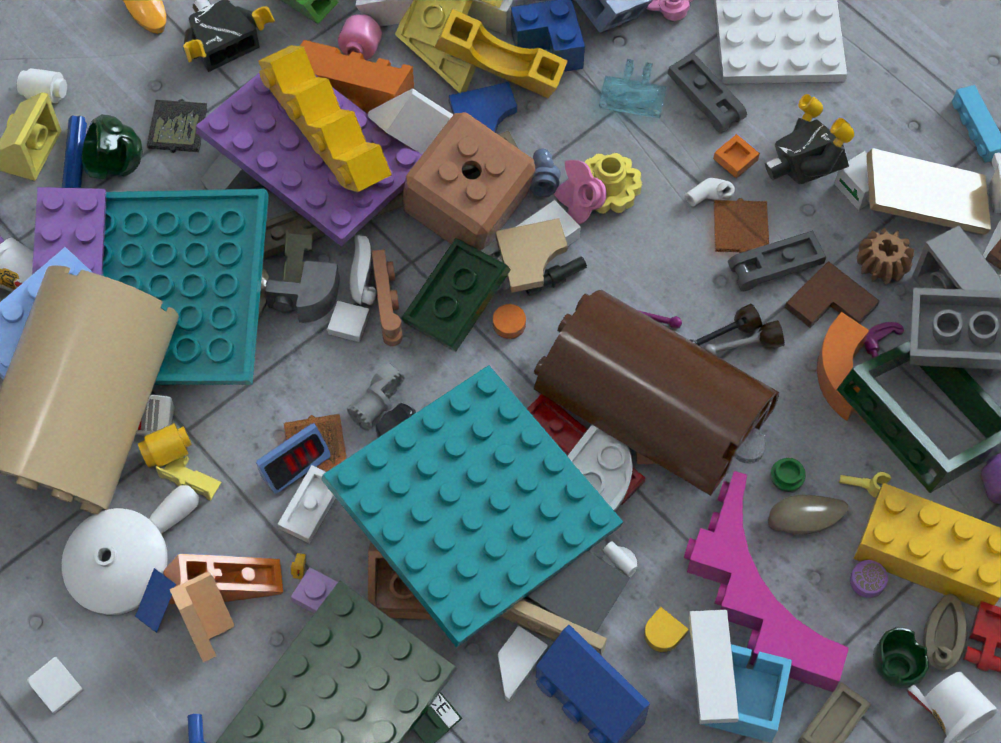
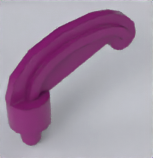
[864,322,904,358]

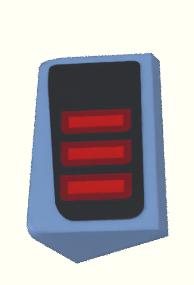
[256,423,331,494]

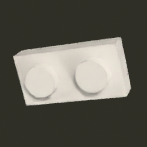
[278,465,336,544]

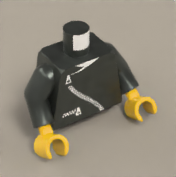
[183,0,275,72]
[765,94,854,184]

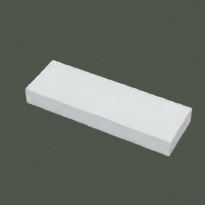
[689,610,739,724]

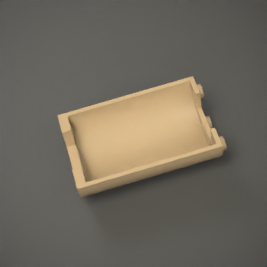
[0,265,179,514]

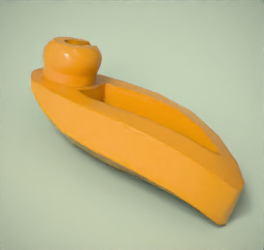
[123,0,166,34]

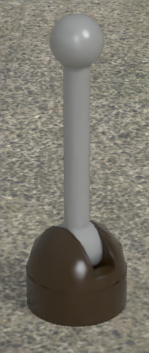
[704,320,785,355]

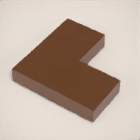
[785,261,880,328]

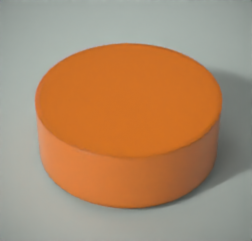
[493,304,526,339]

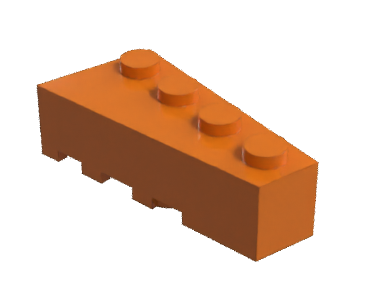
[300,40,414,114]

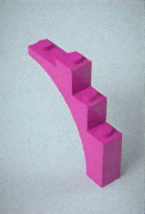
[684,471,849,692]

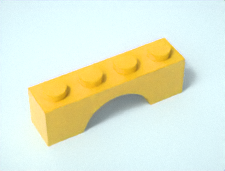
[435,9,568,98]

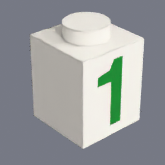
[834,151,870,211]

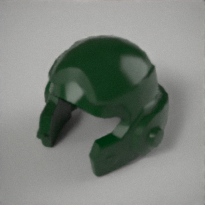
[82,114,143,179]

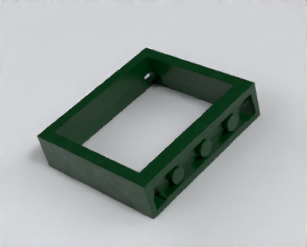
[837,340,1001,493]

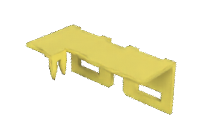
[156,456,222,501]

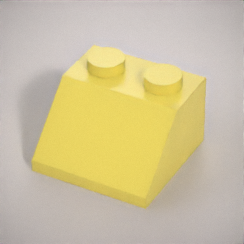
[0,92,62,181]

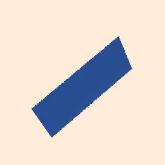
[135,568,176,633]

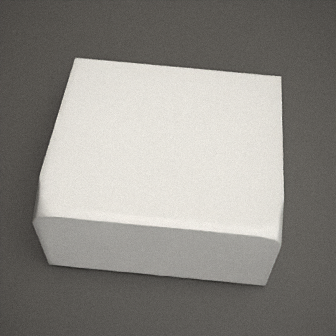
[27,657,83,714]

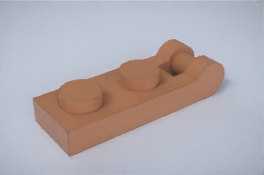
[372,249,403,346]

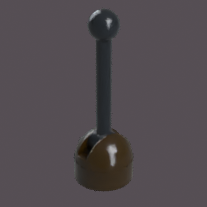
[689,303,762,346]

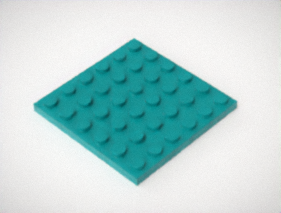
[103,189,269,385]
[322,365,623,648]

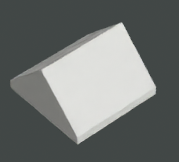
[368,88,453,154]

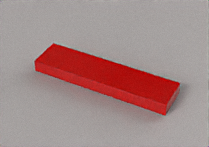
[527,394,645,505]

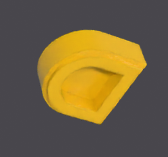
[644,607,689,652]

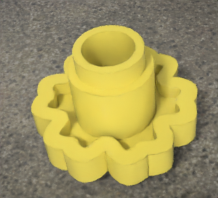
[584,153,642,214]

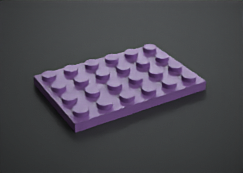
[196,73,422,247]

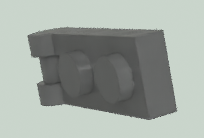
[668,52,747,133]
[728,230,826,291]

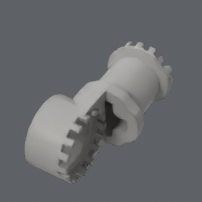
[347,363,405,431]

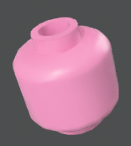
[338,14,382,60]

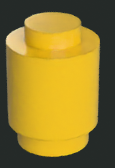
[137,423,192,468]

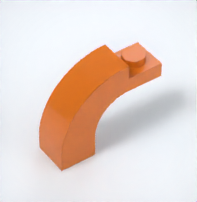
[817,312,869,423]

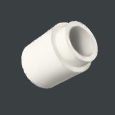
[17,68,67,103]

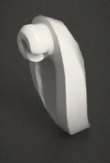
[349,235,377,305]

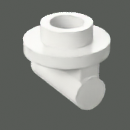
[602,541,638,578]

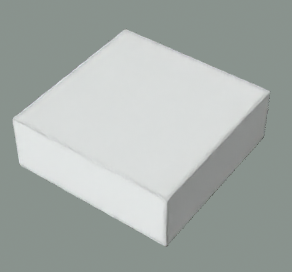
[327,301,370,342]

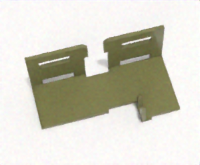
[283,230,313,283]

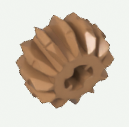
[857,227,914,285]

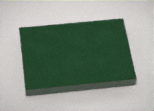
[401,238,511,352]

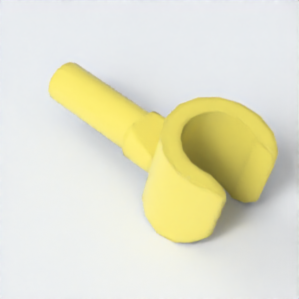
[839,472,891,498]

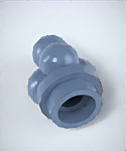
[530,148,561,197]

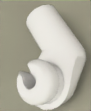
[685,178,735,207]

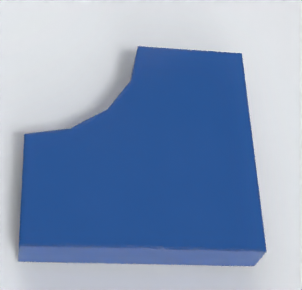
[449,82,517,133]

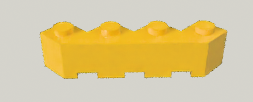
[258,45,392,192]

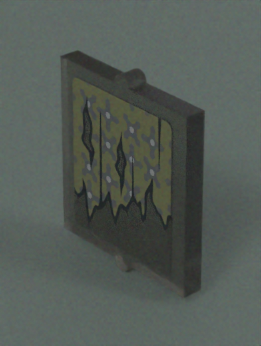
[147,99,208,153]

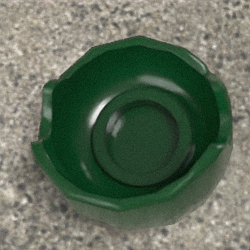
[873,627,929,688]

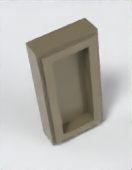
[798,682,871,743]

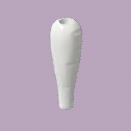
[148,485,199,534]

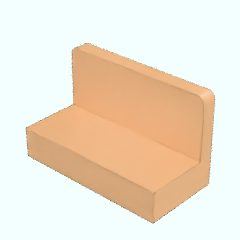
[169,571,234,662]

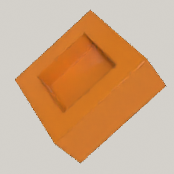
[713,134,760,178]

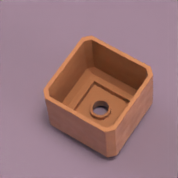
[402,112,536,251]

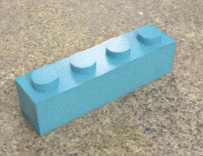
[952,85,1001,163]

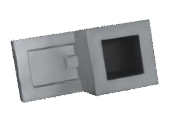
[265,260,340,323]

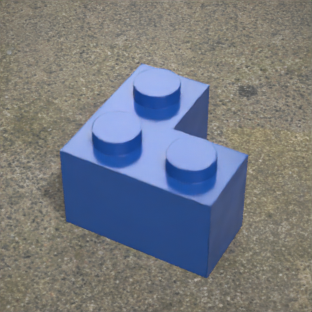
[511,0,585,72]

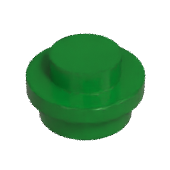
[770,458,806,492]

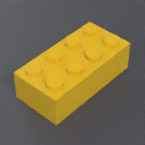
[853,483,1001,607]

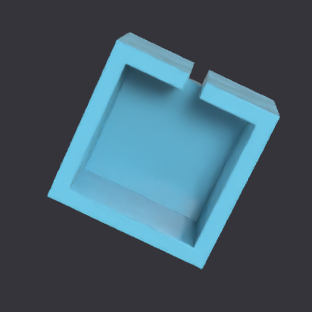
[701,644,792,743]

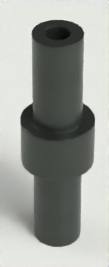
[525,256,587,296]

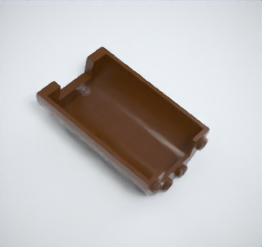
[534,290,779,496]

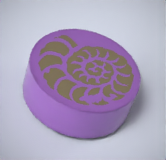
[850,560,888,598]

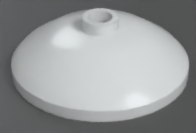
[61,508,168,615]

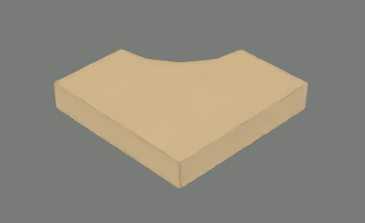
[495,218,568,293]

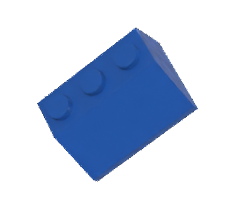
[535,625,650,743]

